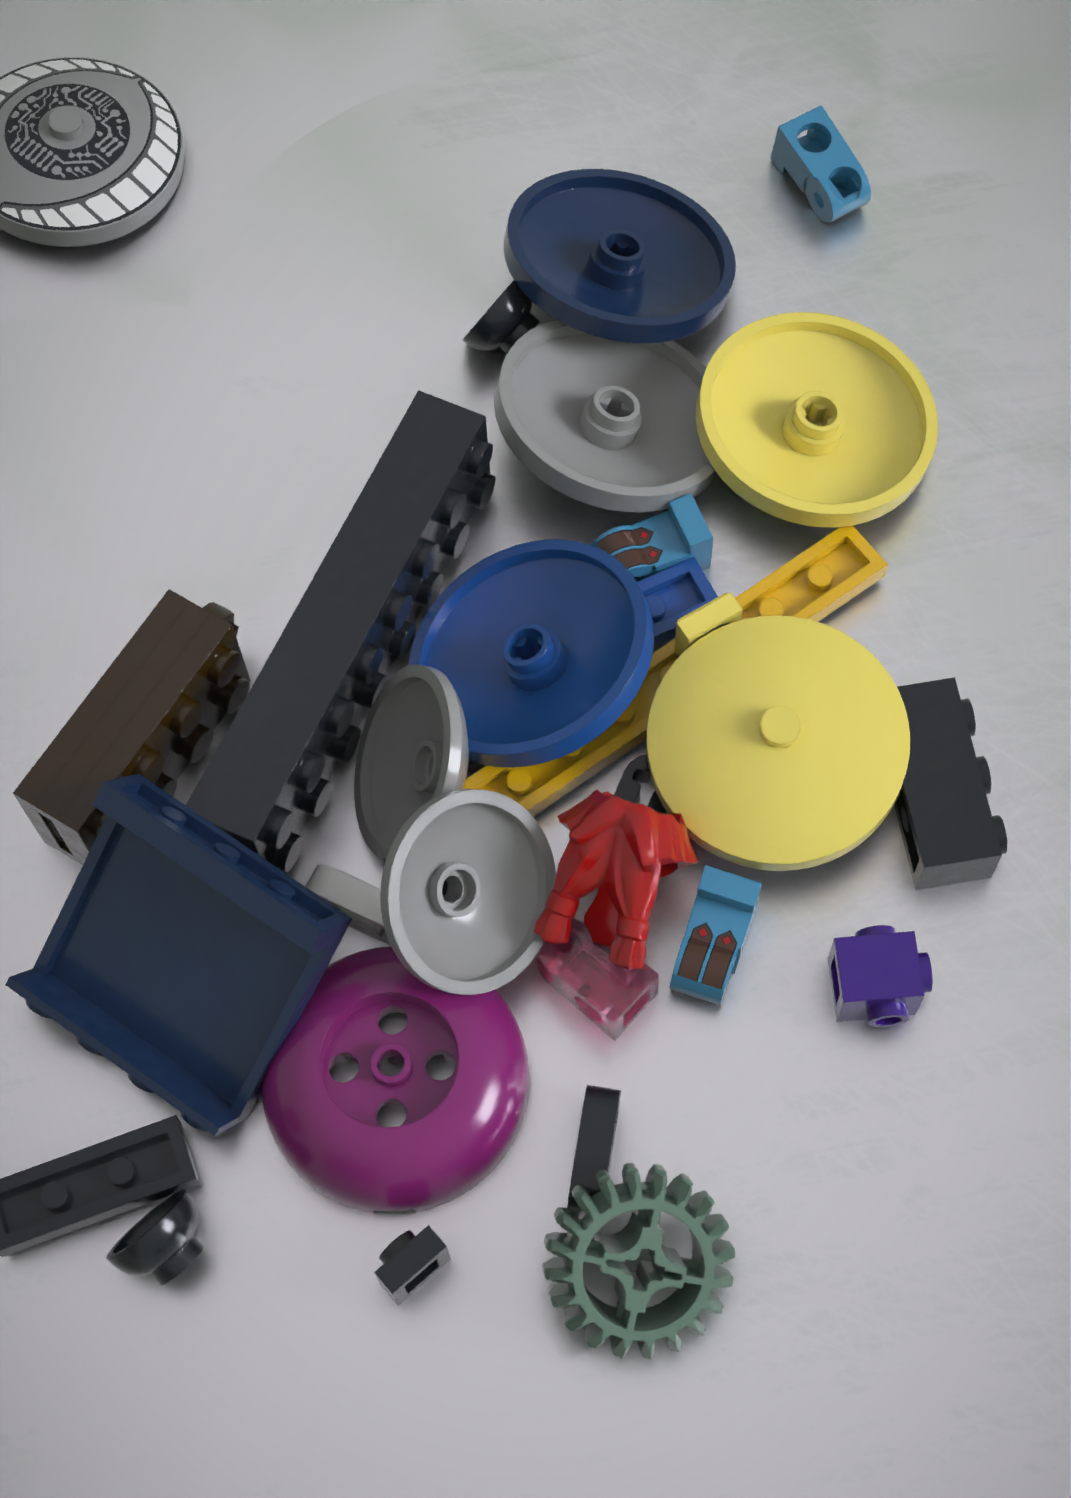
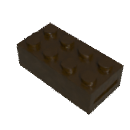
[13,589,251,865]

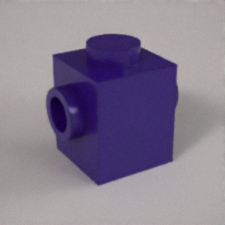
[828,925,933,1027]

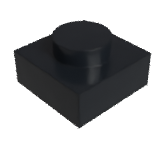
[374,1225,451,1306]

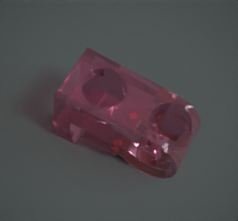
[536,918,659,1041]

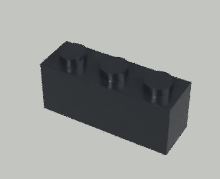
[894,677,1007,890]

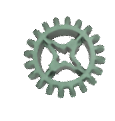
[542,1163,735,1360]

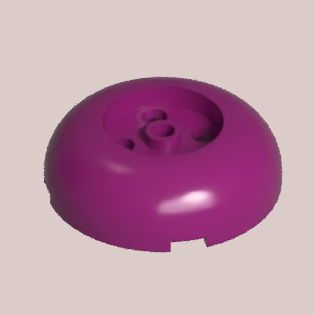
[261,946,529,1213]

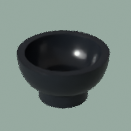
[462,280,540,354]
[106,1189,204,1285]

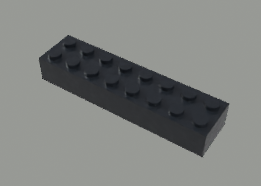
[186,390,496,872]

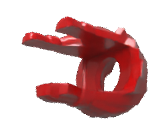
[534,790,698,970]

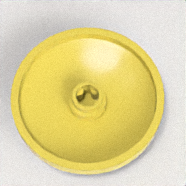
[695,312,938,527]
[647,615,910,871]

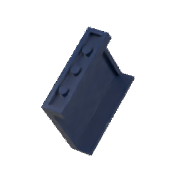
[6,774,352,1136]

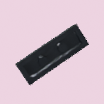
[0,1115,200,1257]

